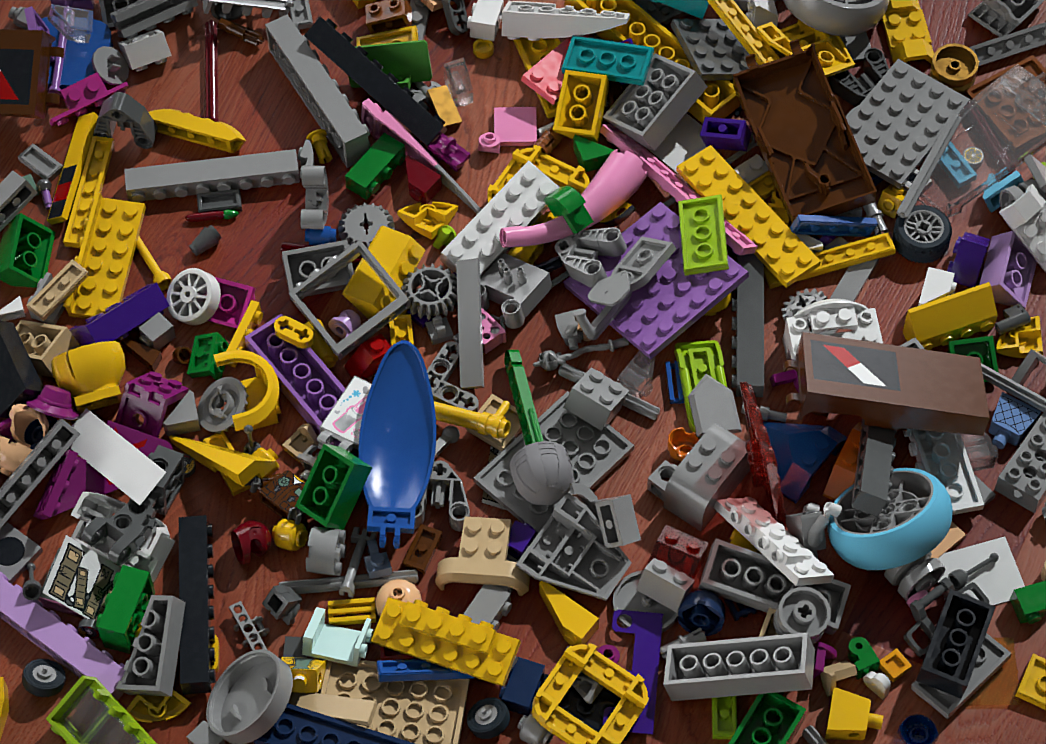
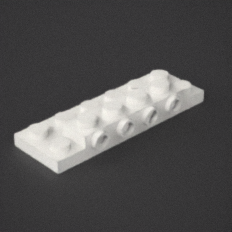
[903,429,984,515]
[713,497,834,586]

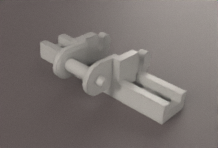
[229,601,270,651]

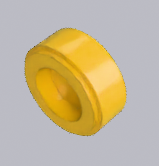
[473,39,494,59]

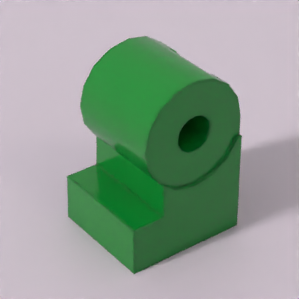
[847,637,880,680]

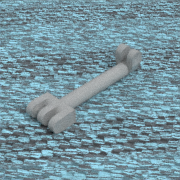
[339,527,378,598]

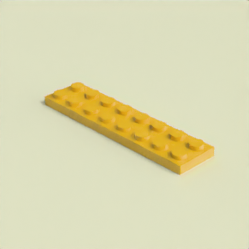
[676,145,821,288]

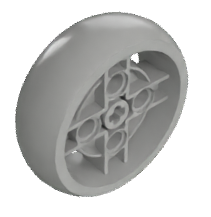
[783,0,889,36]

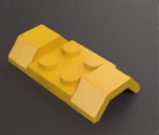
[881,0,934,64]

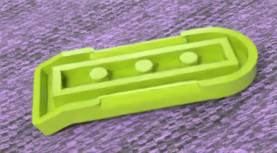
[674,340,728,438]

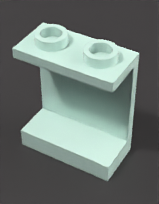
[302,607,374,667]

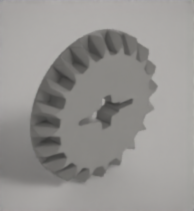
[338,202,395,249]
[198,377,249,434]

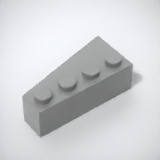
[116,595,186,697]

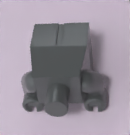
[262,585,302,625]

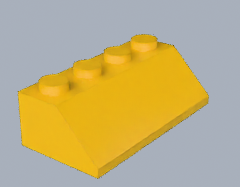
[342,226,426,319]
[903,282,997,350]

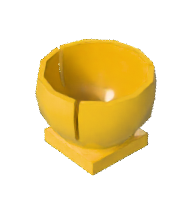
[51,341,126,414]

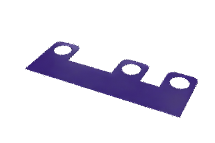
[603,610,663,734]

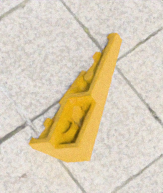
[169,435,277,487]

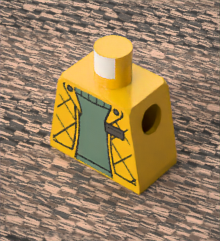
[281,657,327,693]

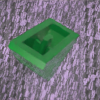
[573,134,614,173]

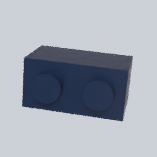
[499,657,545,716]

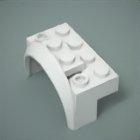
[782,299,883,360]
[71,492,175,583]

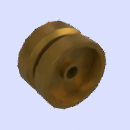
[929,43,979,95]

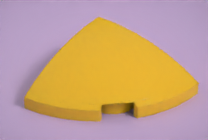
[397,202,458,240]
[996,316,1043,358]
[126,690,191,723]

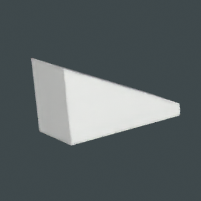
[0,296,25,321]

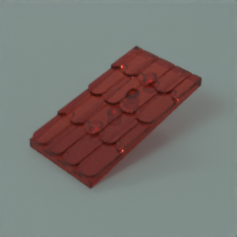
[739,382,786,529]

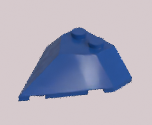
[748,421,848,504]

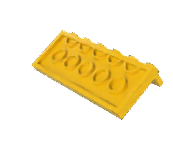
[63,191,146,319]

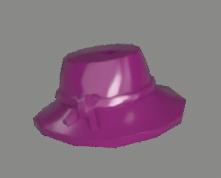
[26,385,79,420]

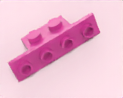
[50,72,128,127]

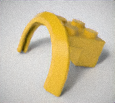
[213,350,281,431]

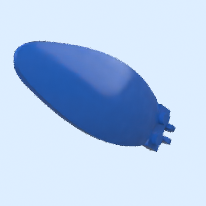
[359,340,436,549]

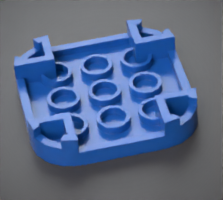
[42,17,113,90]

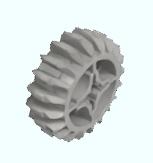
[402,263,458,320]

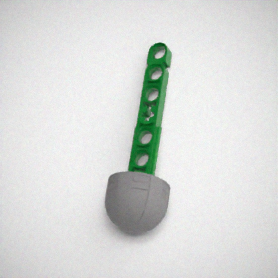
[504,350,573,505]

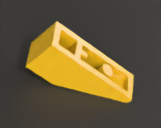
[539,581,599,646]

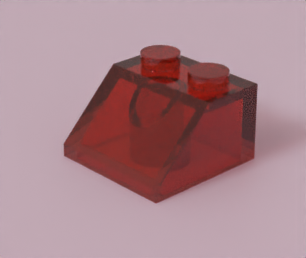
[647,525,709,579]

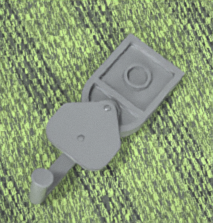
[573,237,676,340]

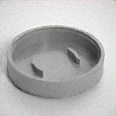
[206,649,293,744]

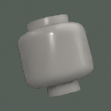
[518,713,554,744]

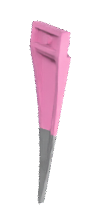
[361,98,482,214]

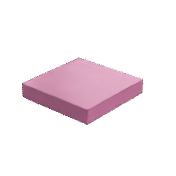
[494,107,537,146]

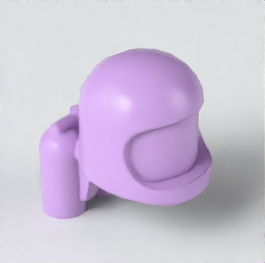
[328,310,361,339]

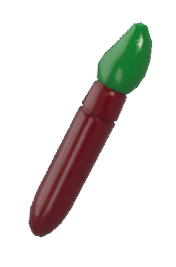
[185,210,239,222]

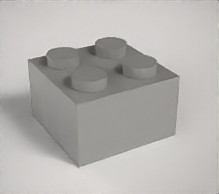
[563,368,630,431]

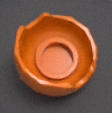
[667,427,699,462]

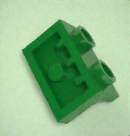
[187,332,229,381]

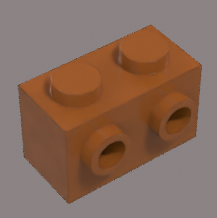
[366,0,412,34]

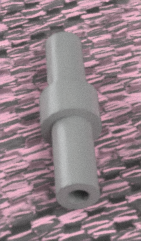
[741,404,787,422]

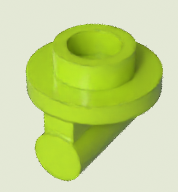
[433,225,456,249]

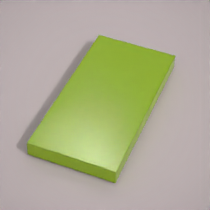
[678,195,729,276]

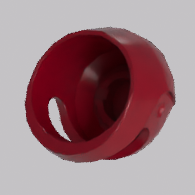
[231,521,272,565]

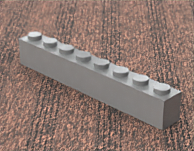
[124,149,300,202]

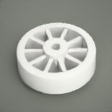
[166,268,221,325]

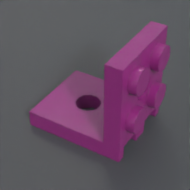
[115,372,189,438]

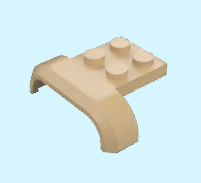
[435,516,531,596]

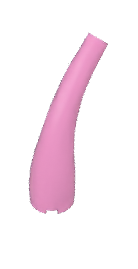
[499,149,648,248]

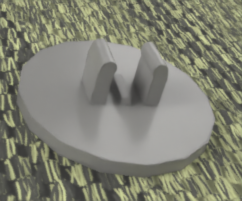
[92,46,129,85]

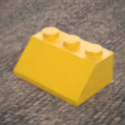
[553,70,610,143]

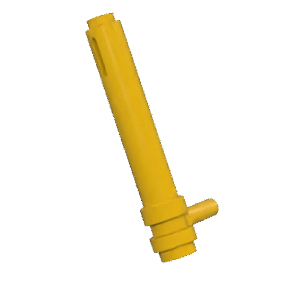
[434,401,511,439]

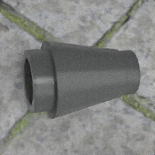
[189,225,222,256]

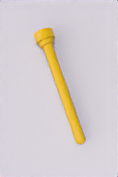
[136,236,172,291]

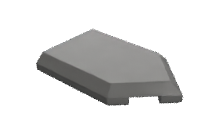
[688,374,742,437]

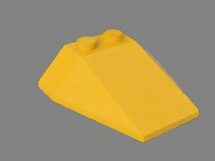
[756,20,855,78]

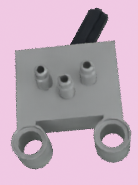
[480,253,563,329]

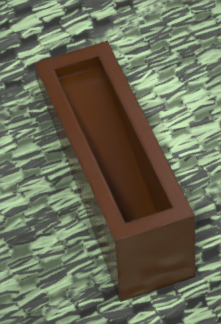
[121,338,162,372]

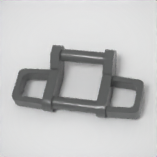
[904,577,989,657]

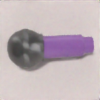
[37,179,52,210]

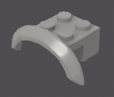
[569,483,641,548]

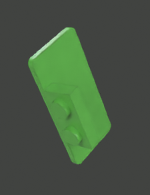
[348,40,433,94]

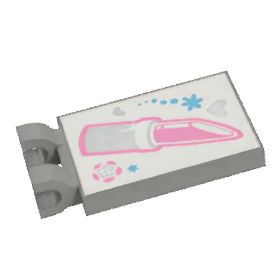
[317,376,372,453]

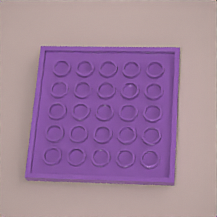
[563,202,749,360]

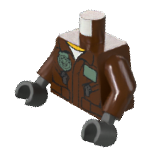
[245,469,310,525]

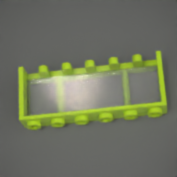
[46,675,157,744]

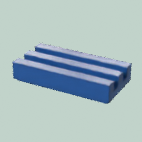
[665,361,685,404]

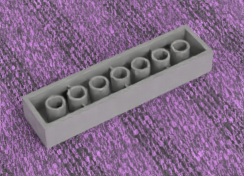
[265,14,371,168]

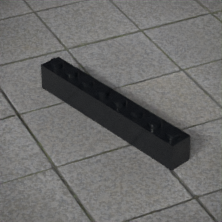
[304,16,448,146]
[179,515,216,695]

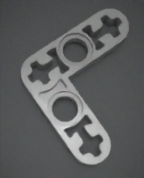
[427,341,479,412]

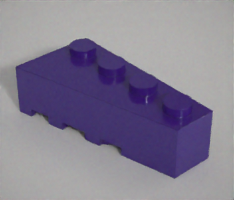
[69,283,170,347]

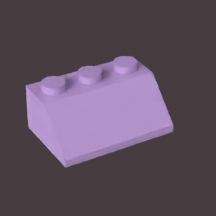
[979,231,1037,309]

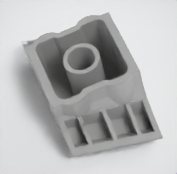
[968,0,1044,37]

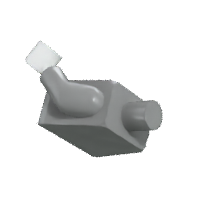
[785,502,842,560]

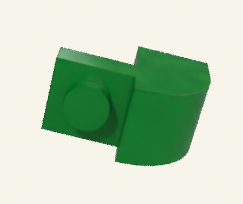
[544,186,594,234]

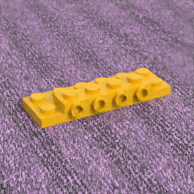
[371,597,521,687]

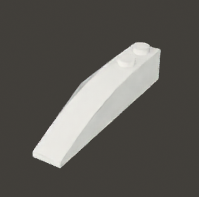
[502,1,630,41]

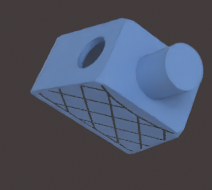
[988,392,1041,449]

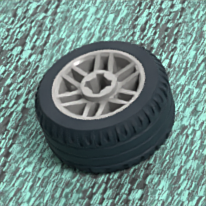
[893,205,952,263]

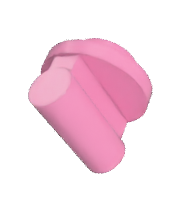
[478,132,500,153]

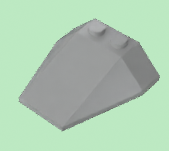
[515,492,632,601]

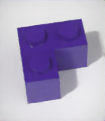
[947,232,991,288]

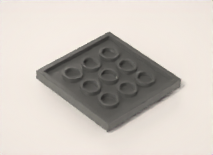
[670,18,750,81]

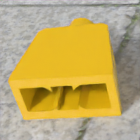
[825,687,883,740]

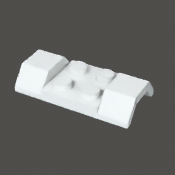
[999,184,1046,273]

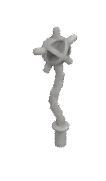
[533,337,629,371]

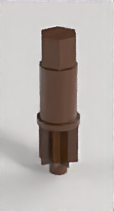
[217,18,264,45]

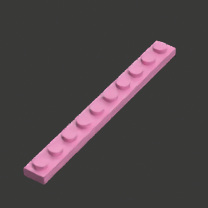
[599,124,758,256]

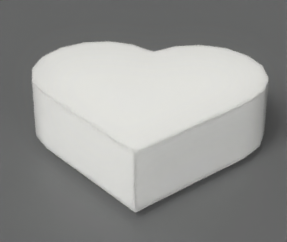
[863,671,891,700]

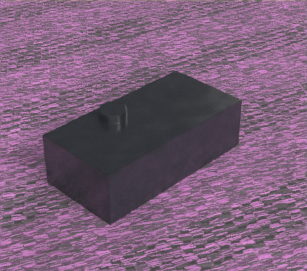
[0,320,44,418]
[916,589,996,699]

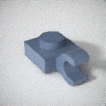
[364,539,392,579]

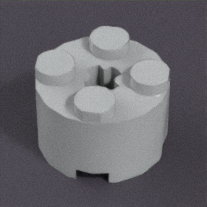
[306,527,347,576]

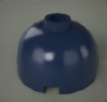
[678,590,726,636]

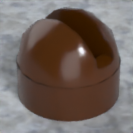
[172,346,192,364]

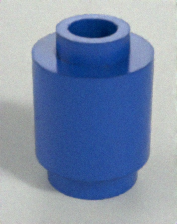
[305,226,337,246]

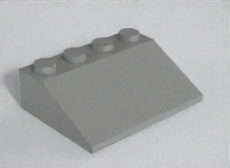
[603,53,708,151]

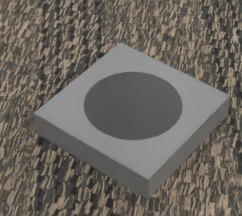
[0,522,43,584]

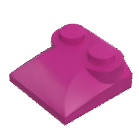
[204,277,256,329]

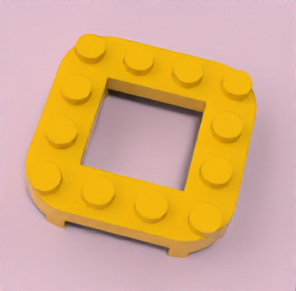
[487,145,590,226]
[531,643,649,744]

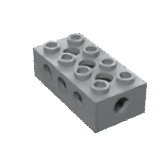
[994,412,1046,513]

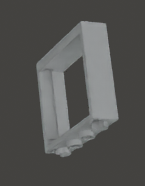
[289,240,411,360]

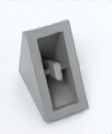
[163,390,201,436]

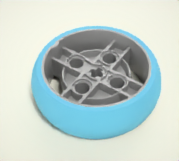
[828,468,953,570]

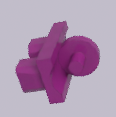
[428,133,471,172]

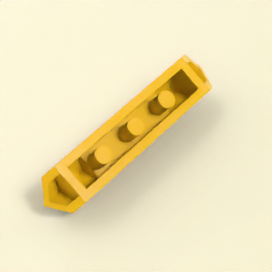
[148,109,246,153]

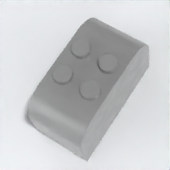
[663,423,756,531]

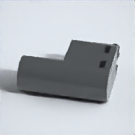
[995,304,1031,335]

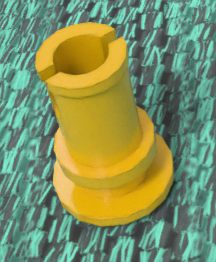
[306,129,332,164]

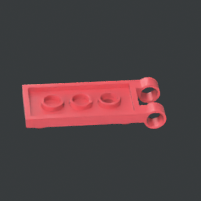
[521,34,590,105]

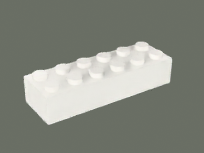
[440,160,559,278]

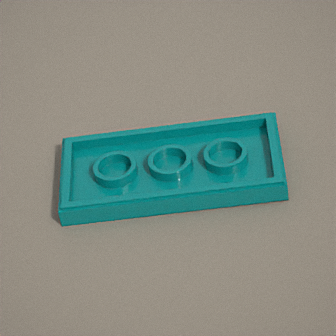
[561,36,654,86]

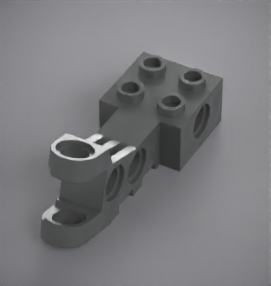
[81,445,185,566]

